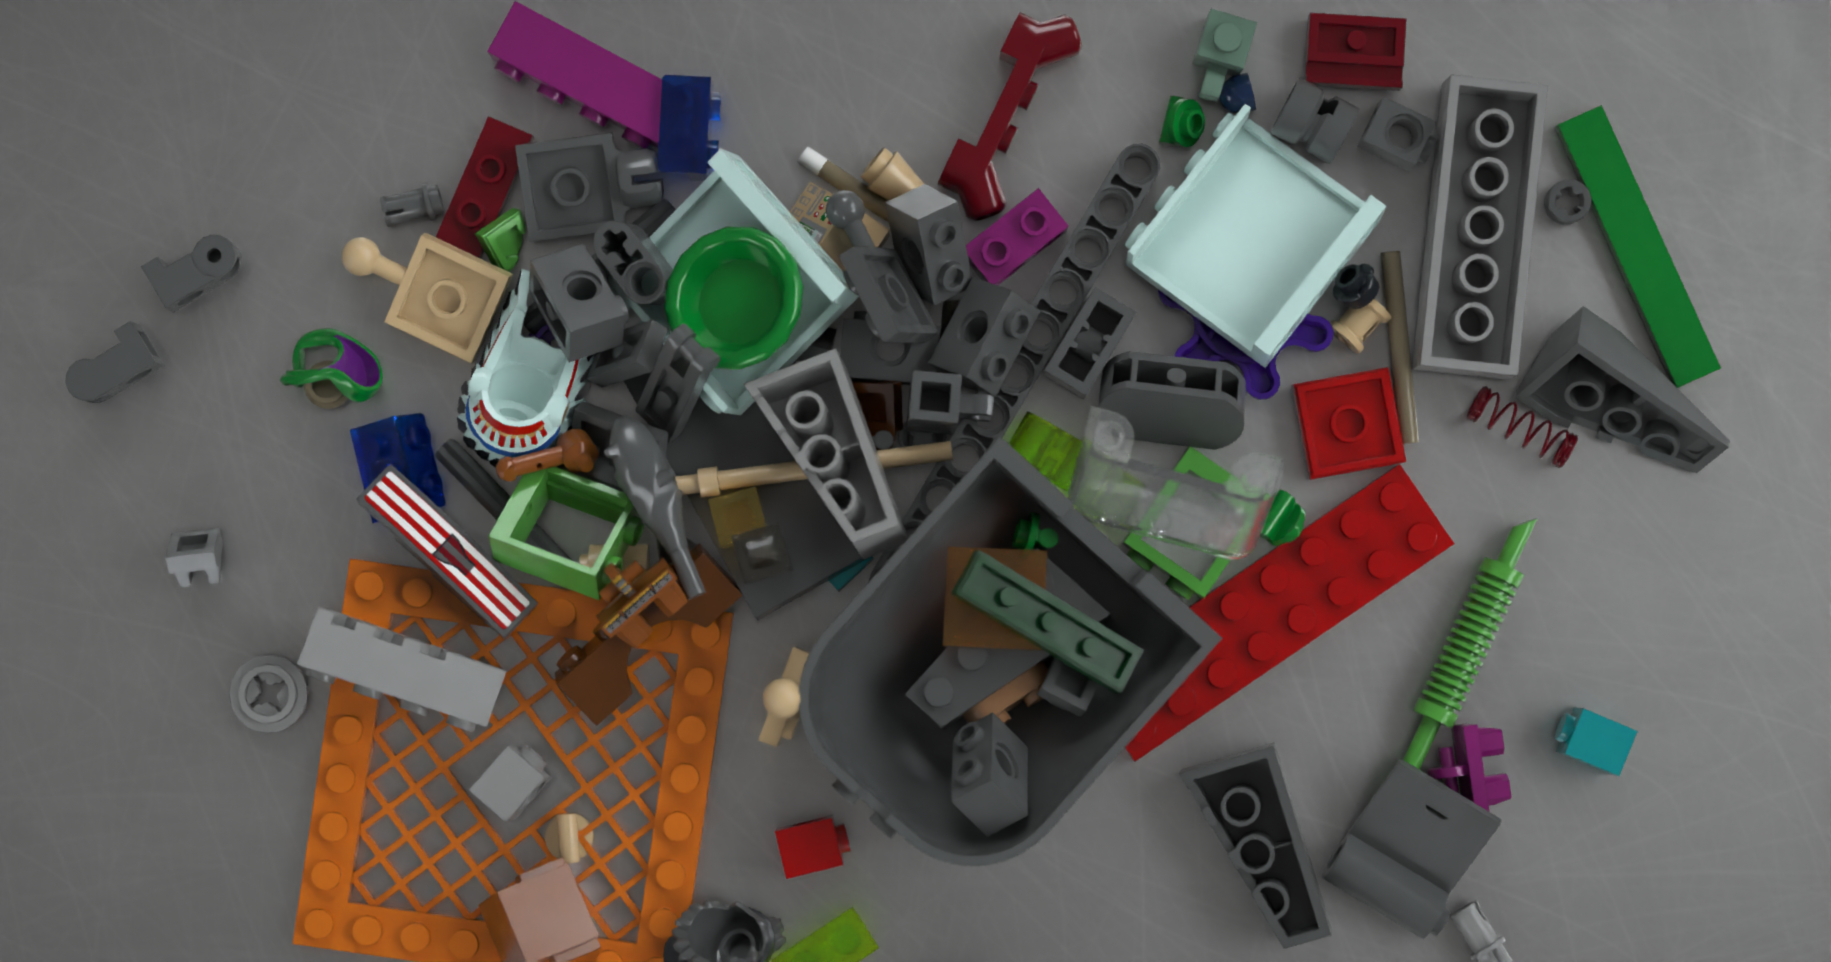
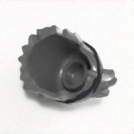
[663,900,786,962]

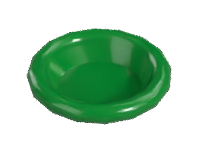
[664,226,804,370]

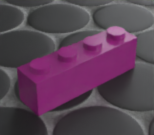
[487,1,689,150]

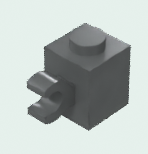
[906,370,994,435]

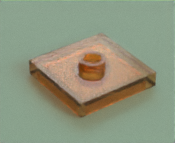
[943,546,1047,651]

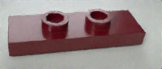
[436,116,534,259]

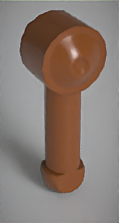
[496,429,598,482]

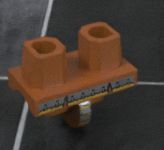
[597,557,688,648]

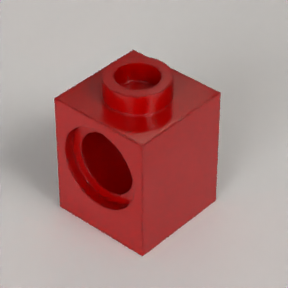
[775,815,851,879]

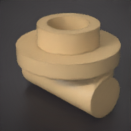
[545,812,594,863]

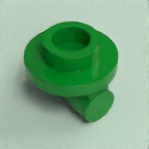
[1159,96,1205,147]
[1253,489,1305,546]
[1012,511,1058,560]

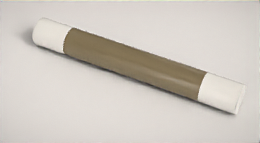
[798,147,889,223]

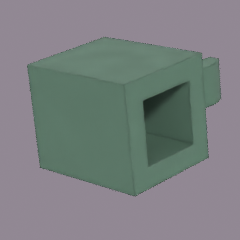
[1192,8,1257,103]

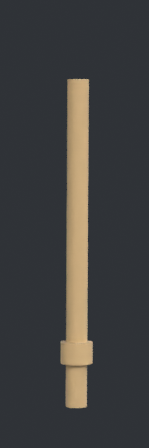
[675,441,953,498]

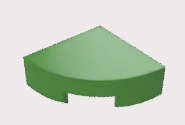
[475,208,526,272]

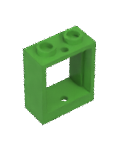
[1121,446,1271,600]
[488,467,644,600]

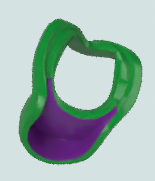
[280,328,383,402]

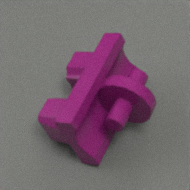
[1427,723,1512,812]

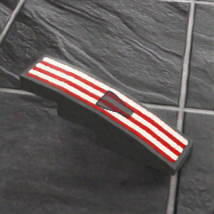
[356,464,538,640]

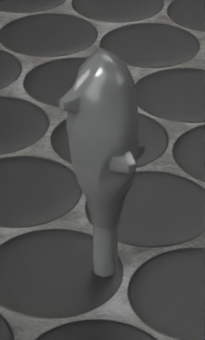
[604,415,706,600]

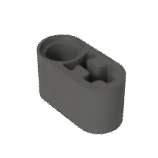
[593,221,673,305]

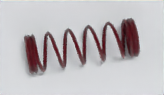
[1467,386,1578,468]

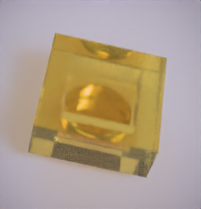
[708,486,770,549]

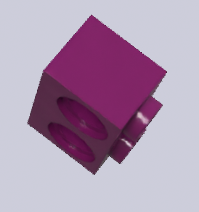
[966,188,1069,286]

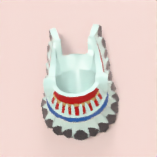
[457,269,594,468]

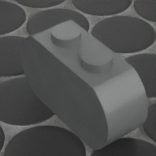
[1098,351,1246,450]

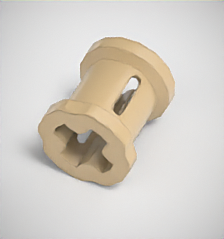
[1330,299,1392,354]

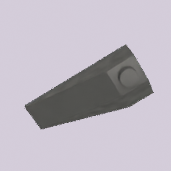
[1515,306,1730,473]

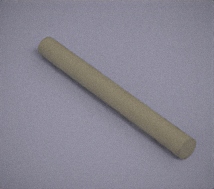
[1381,251,1419,444]

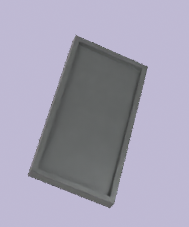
[624,344,869,620]

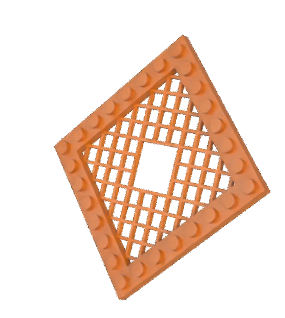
[292,558,734,962]

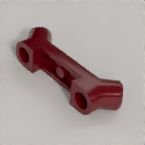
[937,12,1082,221]

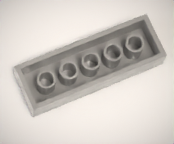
[1412,74,1548,380]

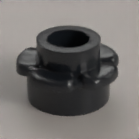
[1333,263,1380,309]

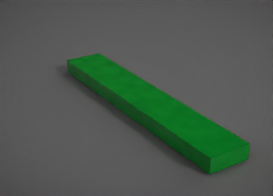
[1555,105,1721,388]

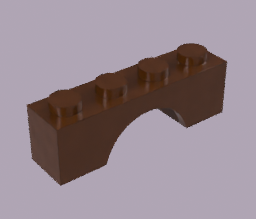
[555,543,743,726]

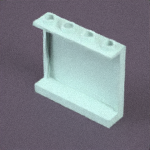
[1125,104,1386,368]
[605,148,859,415]

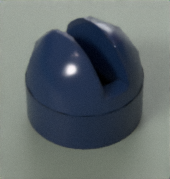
[1219,73,1256,113]

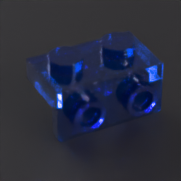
[658,75,722,181]
[350,413,446,524]

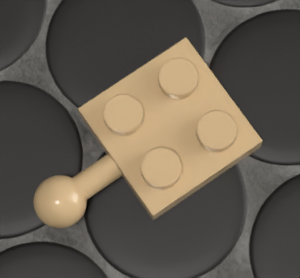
[342,233,513,363]
[758,646,810,747]

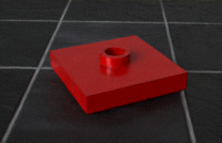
[1291,367,1406,480]

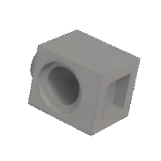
[469,745,552,822]

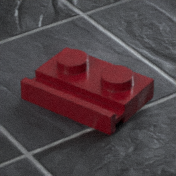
[1304,13,1407,91]

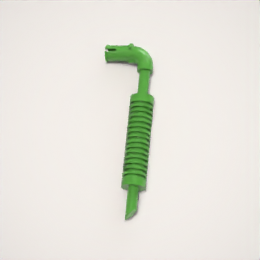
[1394,518,1538,772]

